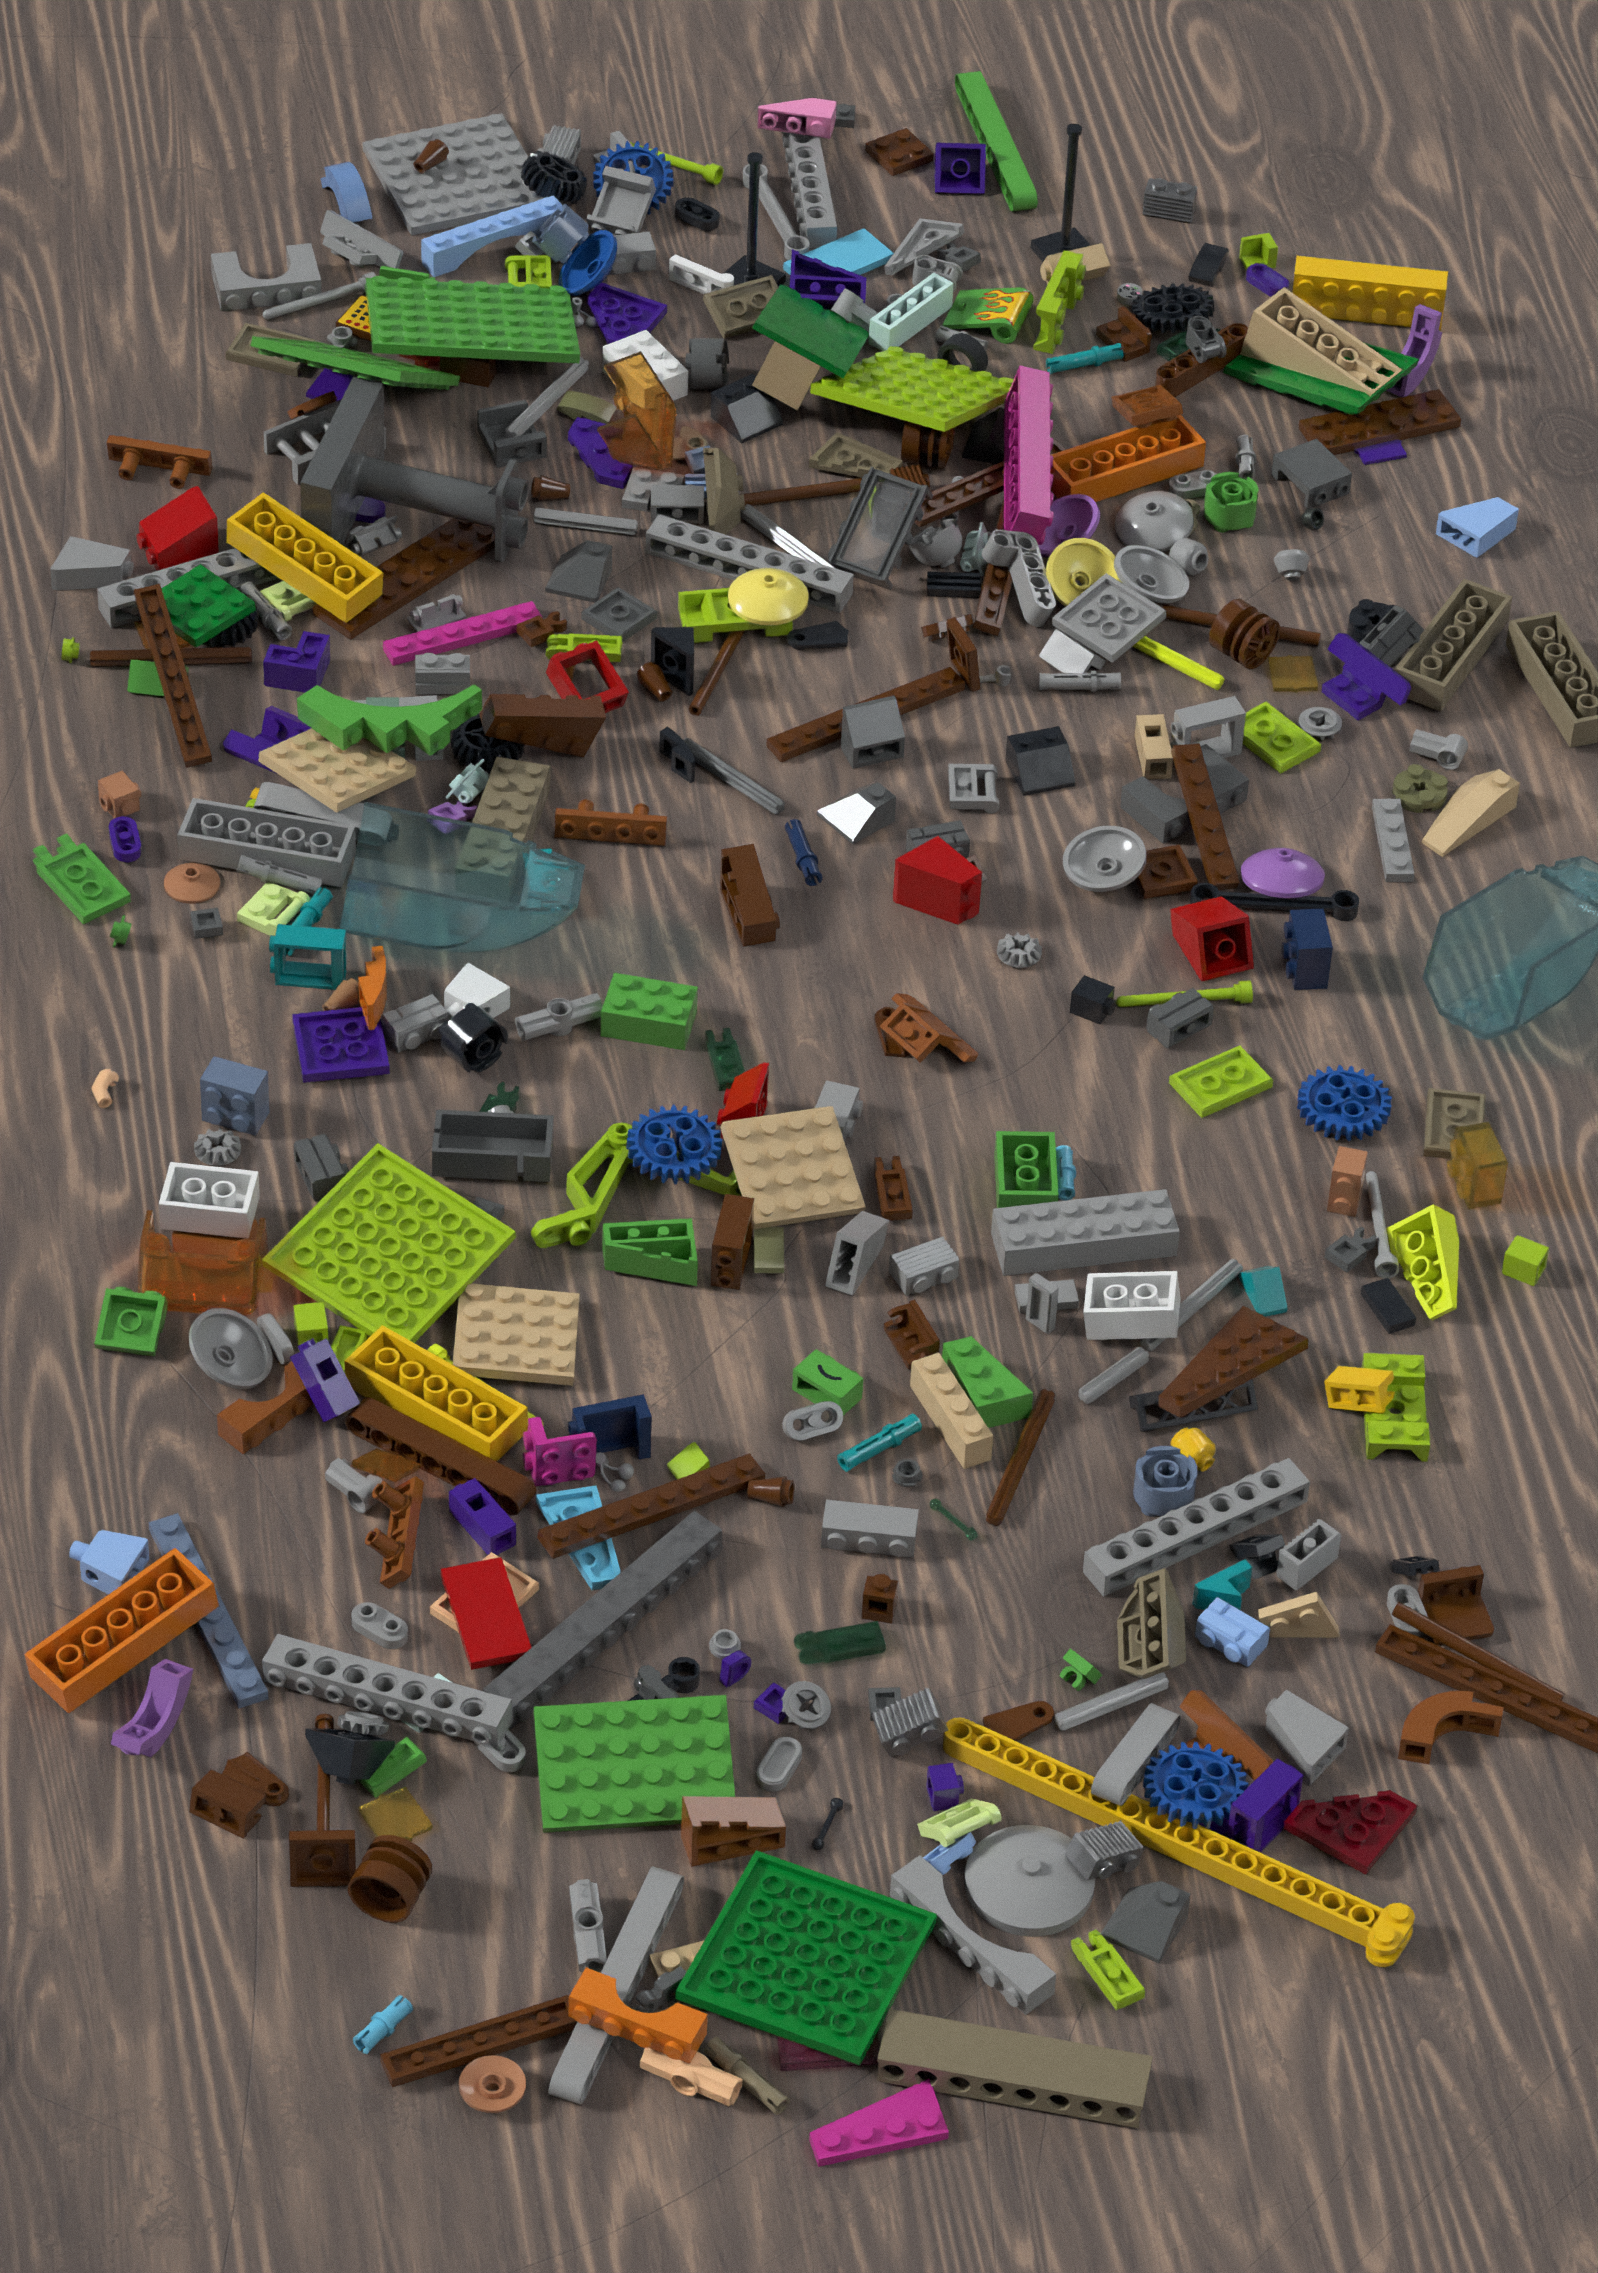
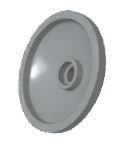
[1115,491,1194,552]
[1114,545,1189,604]
[1063,826,1147,892]
[189,1308,273,1389]

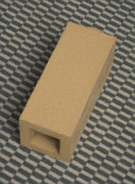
[1040,243,1111,285]
[1135,714,1173,779]

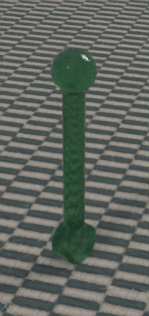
[929,1498,978,1541]

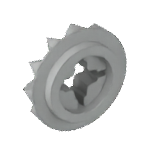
[1298,707,1342,741]
[997,931,1042,968]
[194,1128,241,1166]
[781,1681,831,1731]
[337,1711,389,1735]

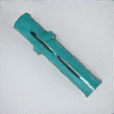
[1046,343,1123,374]
[286,887,333,956]
[837,1413,922,1472]

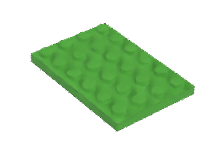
[534,1695,735,1833]

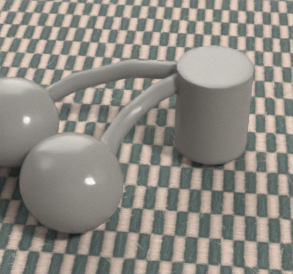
[571,297,598,328]
[596,1452,634,1492]

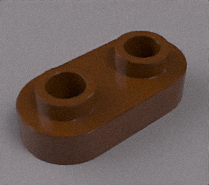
[921,614,974,641]

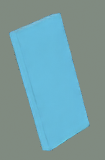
[783,228,894,275]

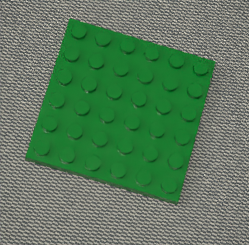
[676,1850,937,2065]

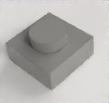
[515,231,545,255]

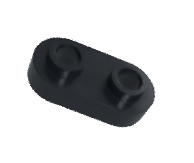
[675,197,720,231]

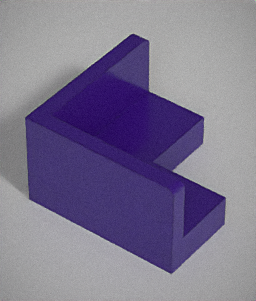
[263,631,331,693]

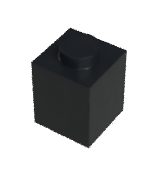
[1070,975,1116,1024]

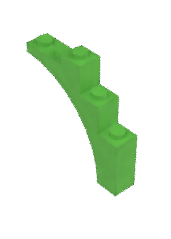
[297,685,482,756]

